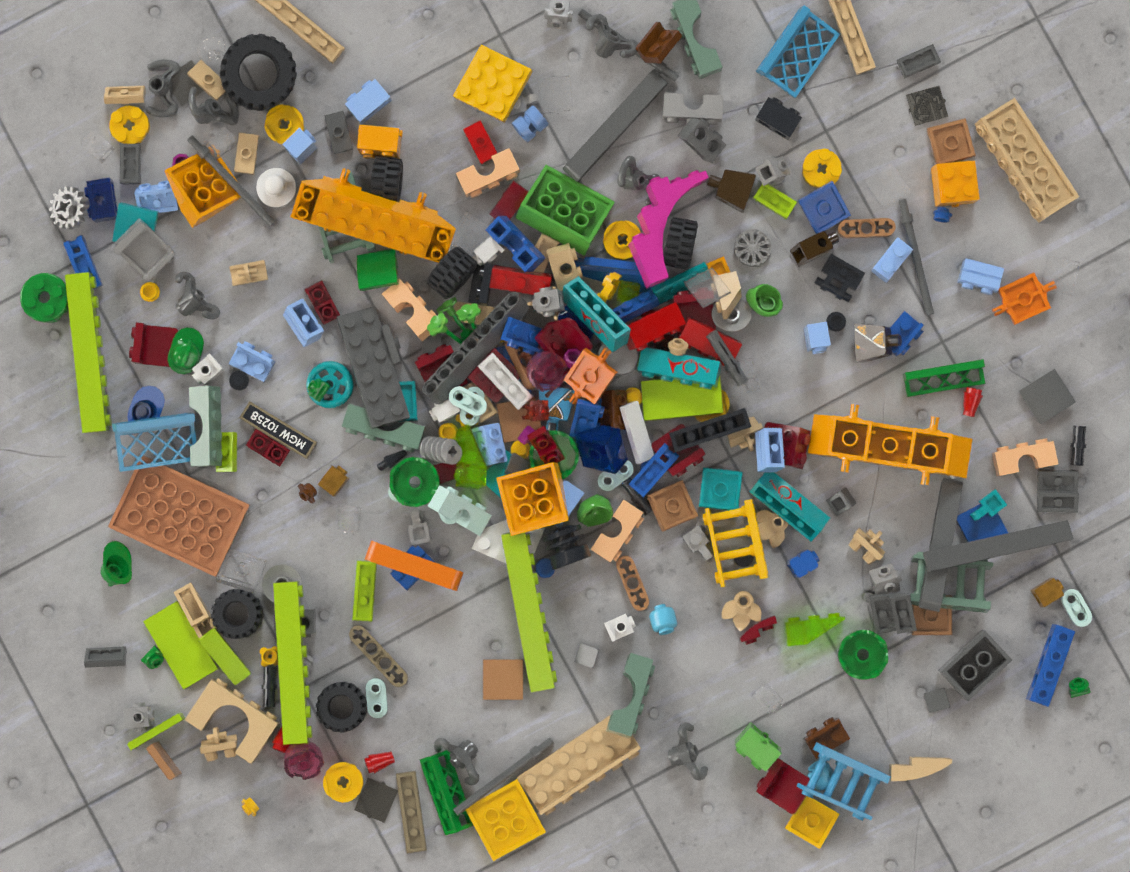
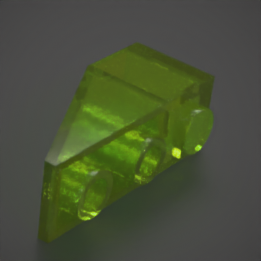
[454,425,487,490]
[784,613,845,646]

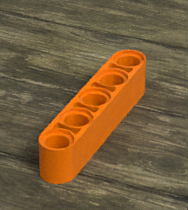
[365,540,464,591]

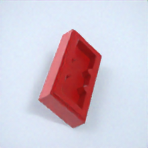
[463,120,498,165]

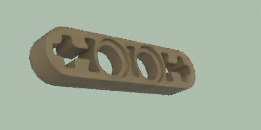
[349,625,408,687]

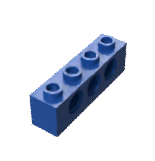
[1026,624,1075,707]

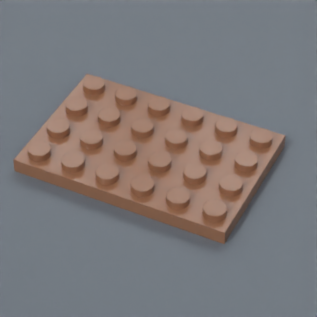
[108,455,250,577]

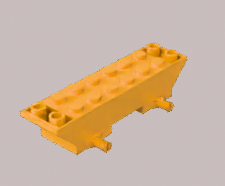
[290,168,456,263]
[808,404,973,485]

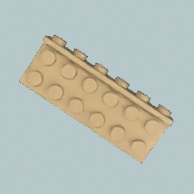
[975,98,1079,222]
[517,715,641,816]

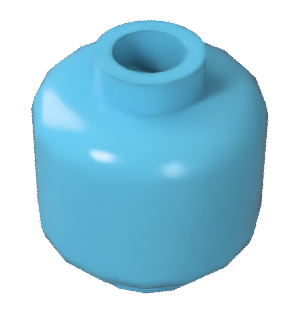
[649,604,678,635]
[807,761,834,791]

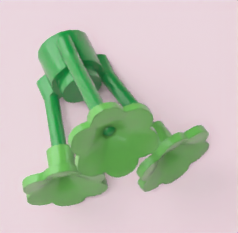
[427,297,481,345]

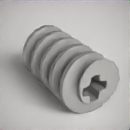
[420,436,462,465]

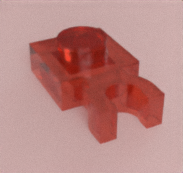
[522,400,549,421]

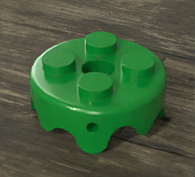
[20,273,69,323]
[529,430,579,479]
[389,457,440,507]
[838,630,889,680]

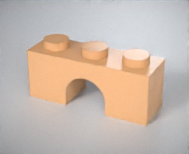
[456,148,520,198]
[382,279,437,341]
[992,438,1058,476]
[590,500,644,563]

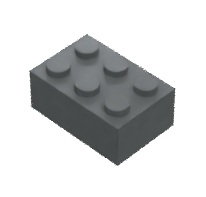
[938,630,1012,701]

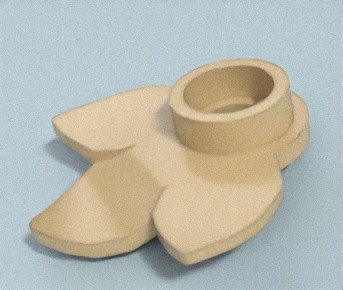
[756,510,788,548]
[721,591,761,631]

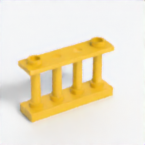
[703,499,769,587]

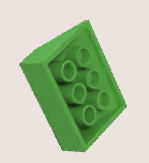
[516,165,615,256]

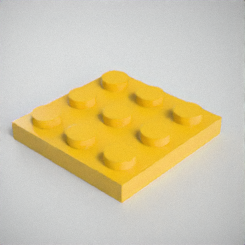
[453,45,533,123]
[466,779,546,861]

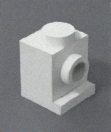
[472,236,504,266]
[192,353,225,385]
[429,397,460,424]
[604,613,636,642]

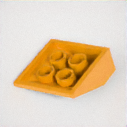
[164,145,241,228]
[496,462,569,536]

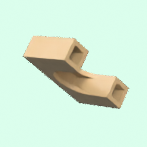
[185,678,280,764]

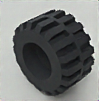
[370,156,403,202]
[663,217,698,270]
[427,246,477,300]
[211,589,264,639]
[315,682,367,733]

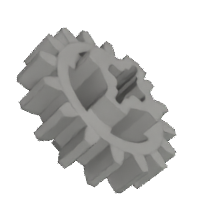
[49,186,89,230]

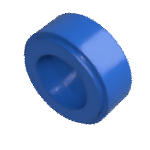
[536,558,555,578]

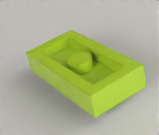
[753,184,797,219]
[216,432,237,472]

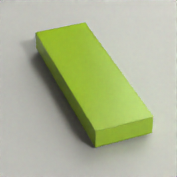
[352,561,377,622]
[199,627,251,685]
[127,712,185,750]

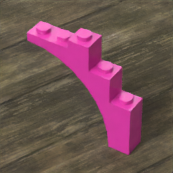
[628,170,709,288]

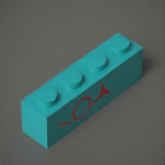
[562,276,631,352]
[637,348,722,390]
[749,472,830,542]

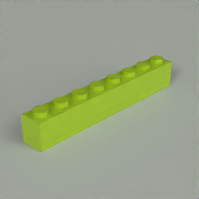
[65,272,112,433]
[501,532,558,692]
[273,581,313,745]

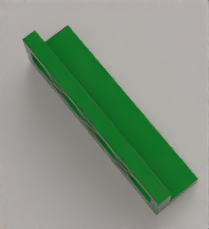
[903,359,986,397]
[419,750,474,835]

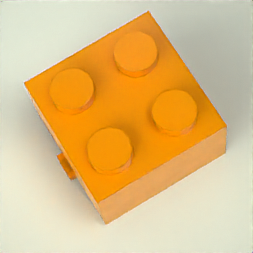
[357,125,403,159]
[931,161,980,208]

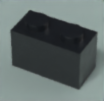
[755,97,802,141]

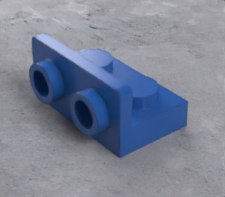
[890,311,924,357]
[501,317,543,355]
[569,398,605,441]

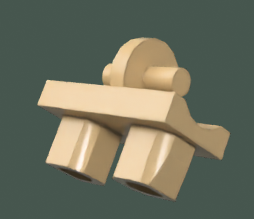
[229,260,268,286]
[728,417,763,452]
[849,528,885,565]
[200,727,238,762]

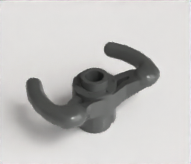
[586,14,638,58]
[145,59,180,118]
[188,87,239,125]
[617,156,659,206]
[175,272,220,320]
[668,722,708,781]
[434,738,479,785]

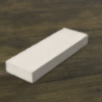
[478,353,533,410]
[619,401,654,464]

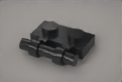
[814,254,865,302]

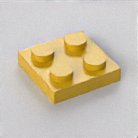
[785,796,840,849]

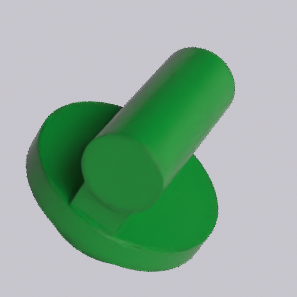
[307,378,331,402]
[141,645,164,669]
[1069,677,1091,698]

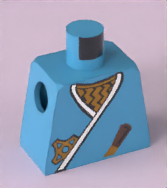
[539,385,575,431]

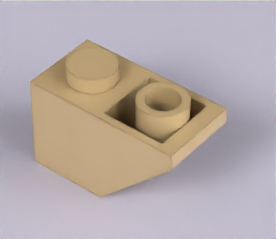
[710,271,742,320]

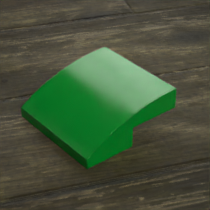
[357,249,399,291]

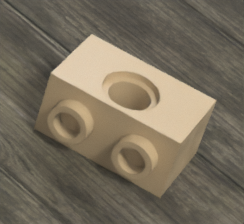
[546,243,583,291]

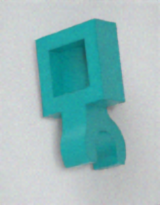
[970,489,1007,521]

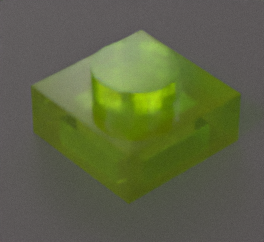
[616,280,640,302]

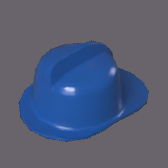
[127,386,165,421]

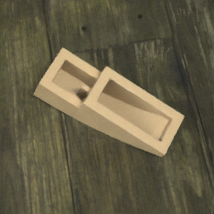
[174,582,223,638]
[889,756,952,781]

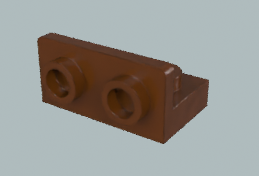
[636,22,682,63]
[597,390,627,432]
[803,717,850,759]

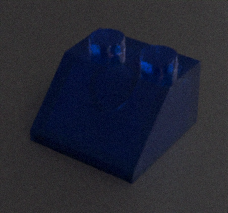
[575,425,628,474]

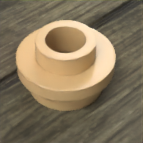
[668,338,688,356]

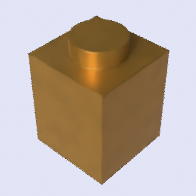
[318,465,349,497]
[1030,578,1064,607]

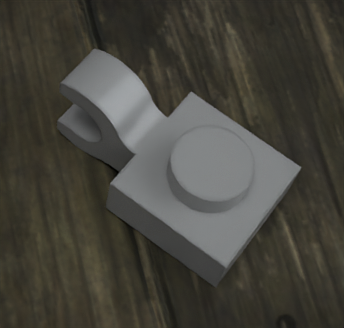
[509,92,540,117]
[408,509,431,545]
[682,525,713,561]

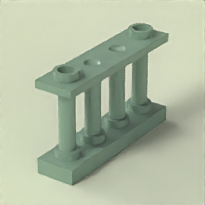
[319,172,376,263]
[910,552,993,613]

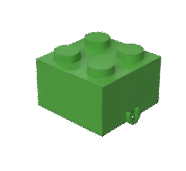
[735,722,782,772]

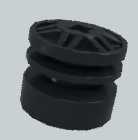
[541,524,591,570]

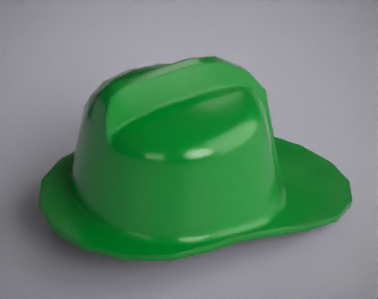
[167,327,204,374]
[100,541,132,587]

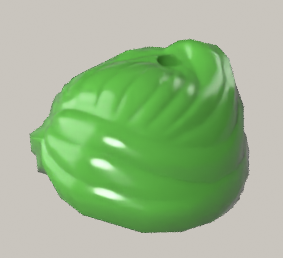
[746,284,783,317]
[577,494,613,527]

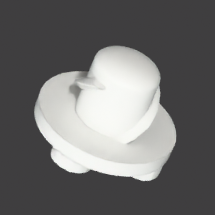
[256,168,296,208]

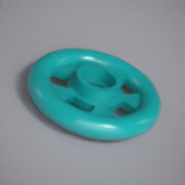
[306,361,354,408]

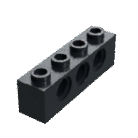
[669,408,752,452]

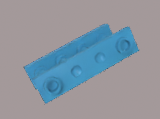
[797,742,891,821]

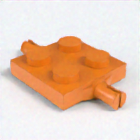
[992,272,1057,325]
[564,348,618,405]

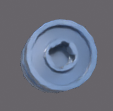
[511,105,549,143]

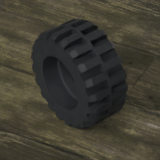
[220,34,297,111]

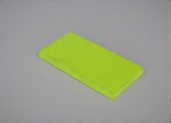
[641,376,724,421]
[143,601,218,690]

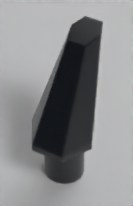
[377,450,407,471]

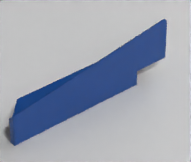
[574,257,667,293]

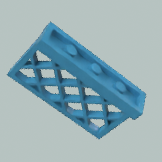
[756,5,840,98]
[112,413,196,472]

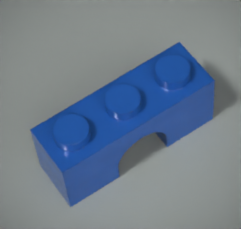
[485,216,546,272]

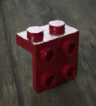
[673,289,716,335]
[534,318,593,368]
[129,322,178,367]
[415,344,468,387]
[467,348,520,402]
[764,422,811,470]
[651,424,706,478]
[756,758,810,815]

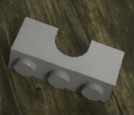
[662,93,723,125]

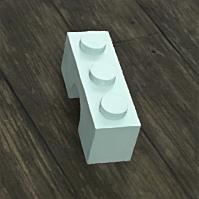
[428,485,492,536]

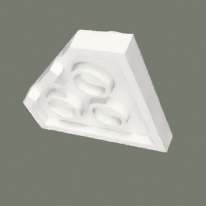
[472,520,546,563]

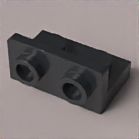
[468,263,494,306]

